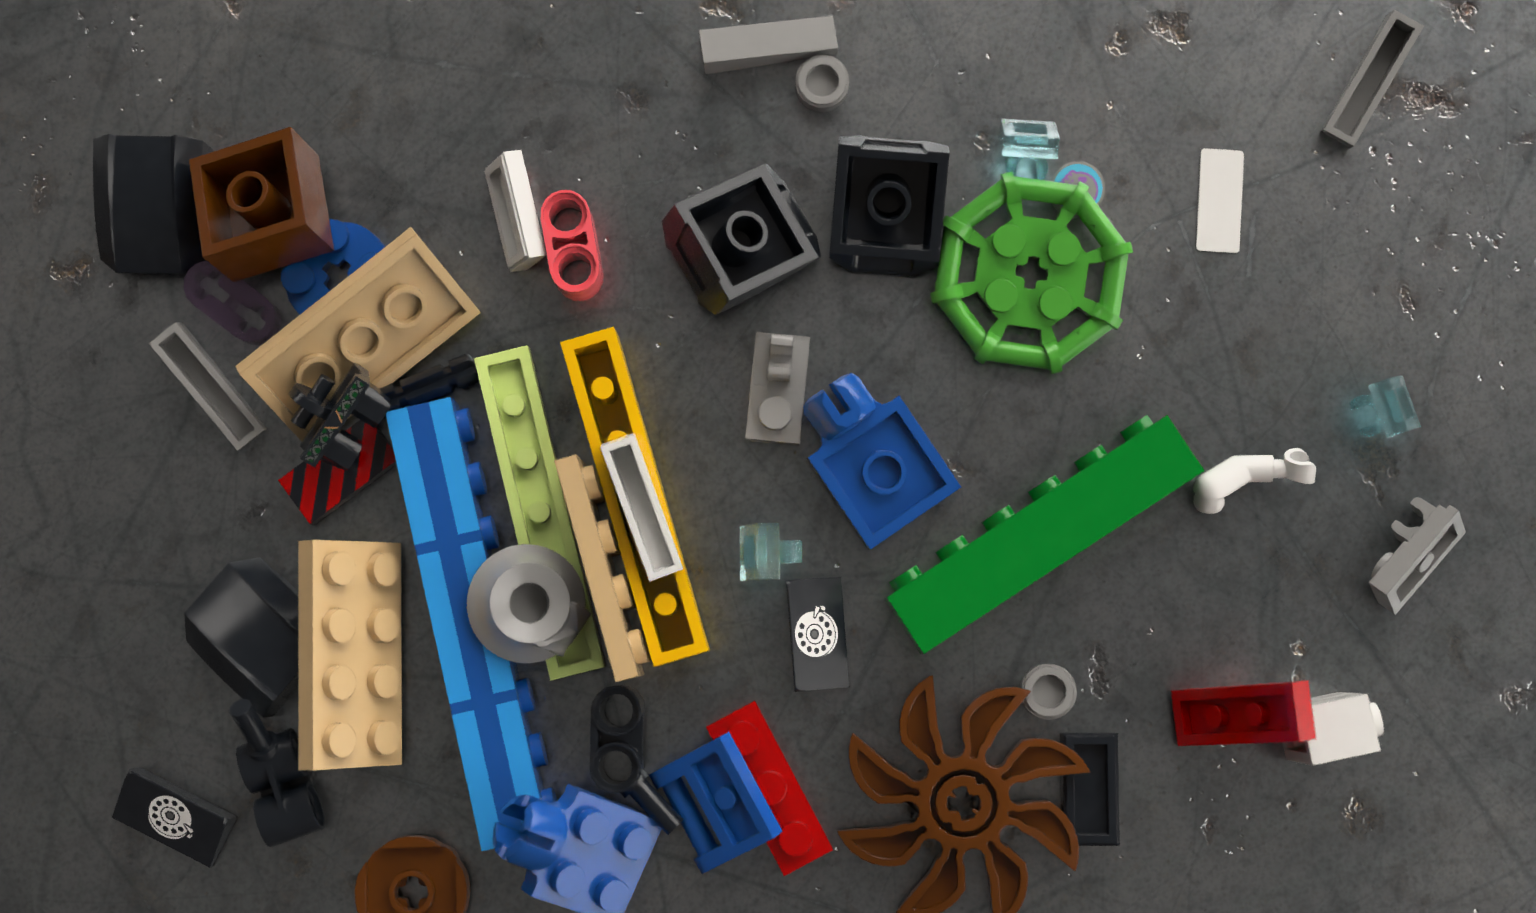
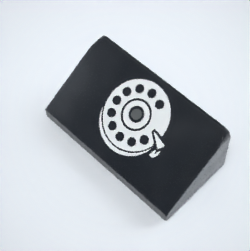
[786,577,850,692]
[112,767,237,868]

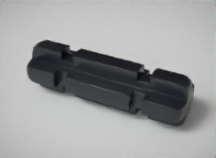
[380,354,479,418]

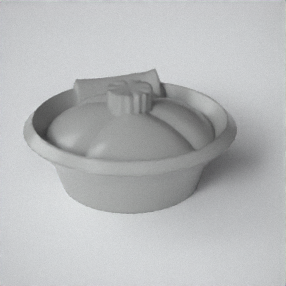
[467,544,591,663]

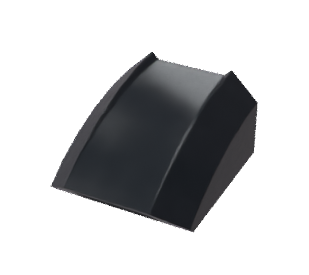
[93,134,214,274]
[829,135,950,277]
[662,164,821,315]
[184,557,298,718]

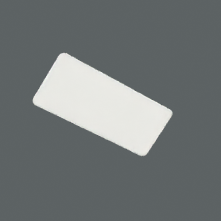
[1196,148,1244,253]

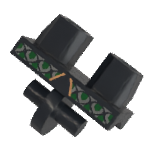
[289,363,391,471]

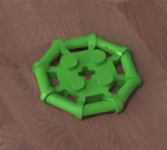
[930,171,1133,374]

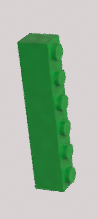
[885,415,1205,654]

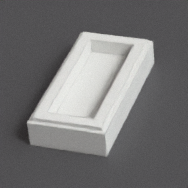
[485,150,547,272]

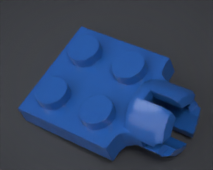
[803,373,961,550]
[493,784,662,913]

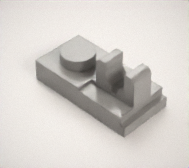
[745,332,810,446]
[1369,497,1466,615]

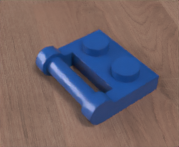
[649,732,783,874]

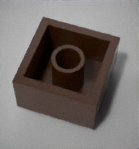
[189,127,334,282]

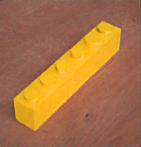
[560,326,710,667]

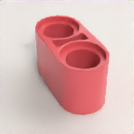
[540,190,603,301]

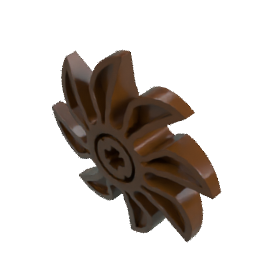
[837,675,1090,913]

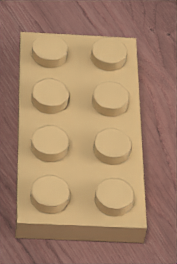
[236,227,481,442]
[554,454,651,682]
[298,540,402,770]

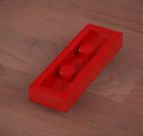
[1171,680,1316,746]
[706,701,833,876]

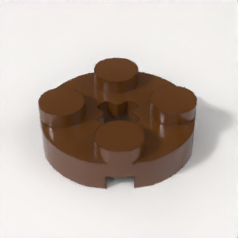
[355,835,470,913]

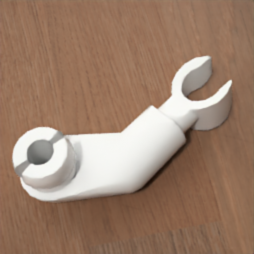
[1193,448,1316,514]

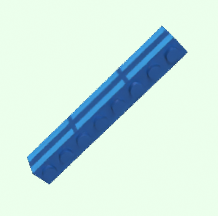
[386,397,557,851]

